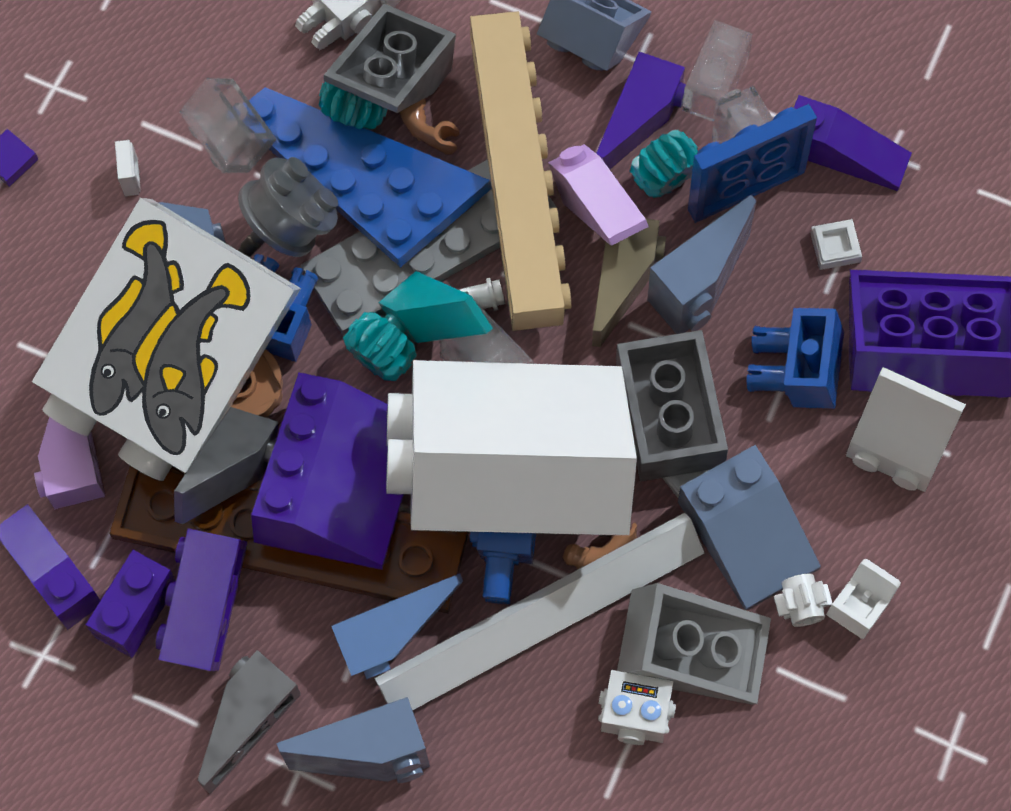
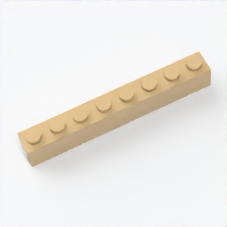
[470,11,571,331]

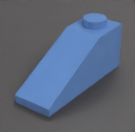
[331,573,463,679]

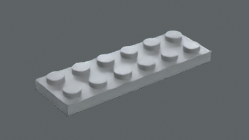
[301,159,557,337]

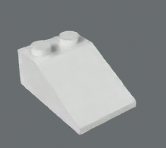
[846,367,966,492]

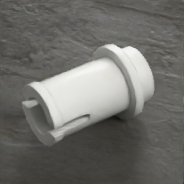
[459,278,505,311]

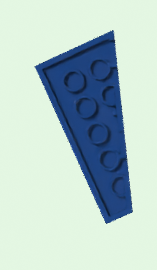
[235,87,492,268]

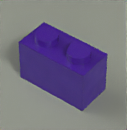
[85,550,176,658]

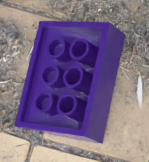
[849,270,1011,398]
[251,372,404,570]

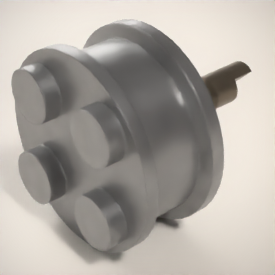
[238,157,338,257]

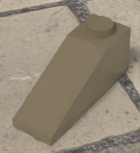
[592,219,666,347]

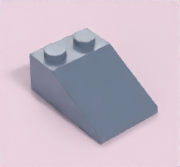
[647,195,756,334]
[678,445,821,610]
[277,697,430,783]

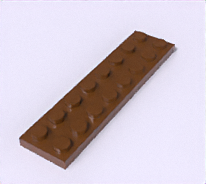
[109,465,469,614]

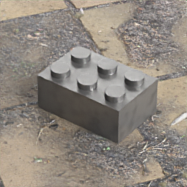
[616,330,728,482]

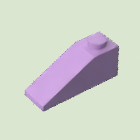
[548,144,649,246]
[34,417,105,509]

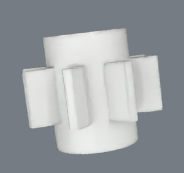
[774,574,832,627]

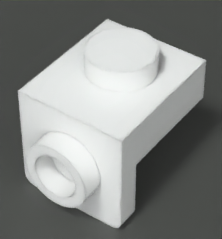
[826,559,901,639]

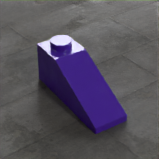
[596,52,689,170]
[794,95,912,191]
[0,504,101,630]

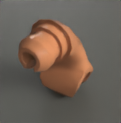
[399,98,460,155]
[563,522,637,570]

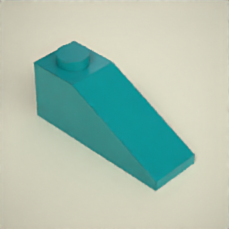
[378,271,493,343]

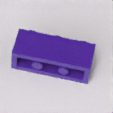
[156,529,247,671]

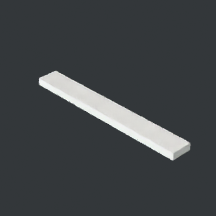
[375,513,704,710]

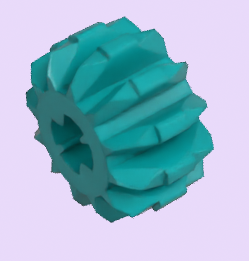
[318,82,388,129]
[630,130,698,198]
[343,312,417,381]

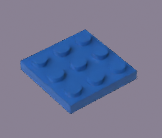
[688,104,817,223]

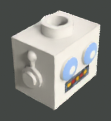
[598,670,676,745]

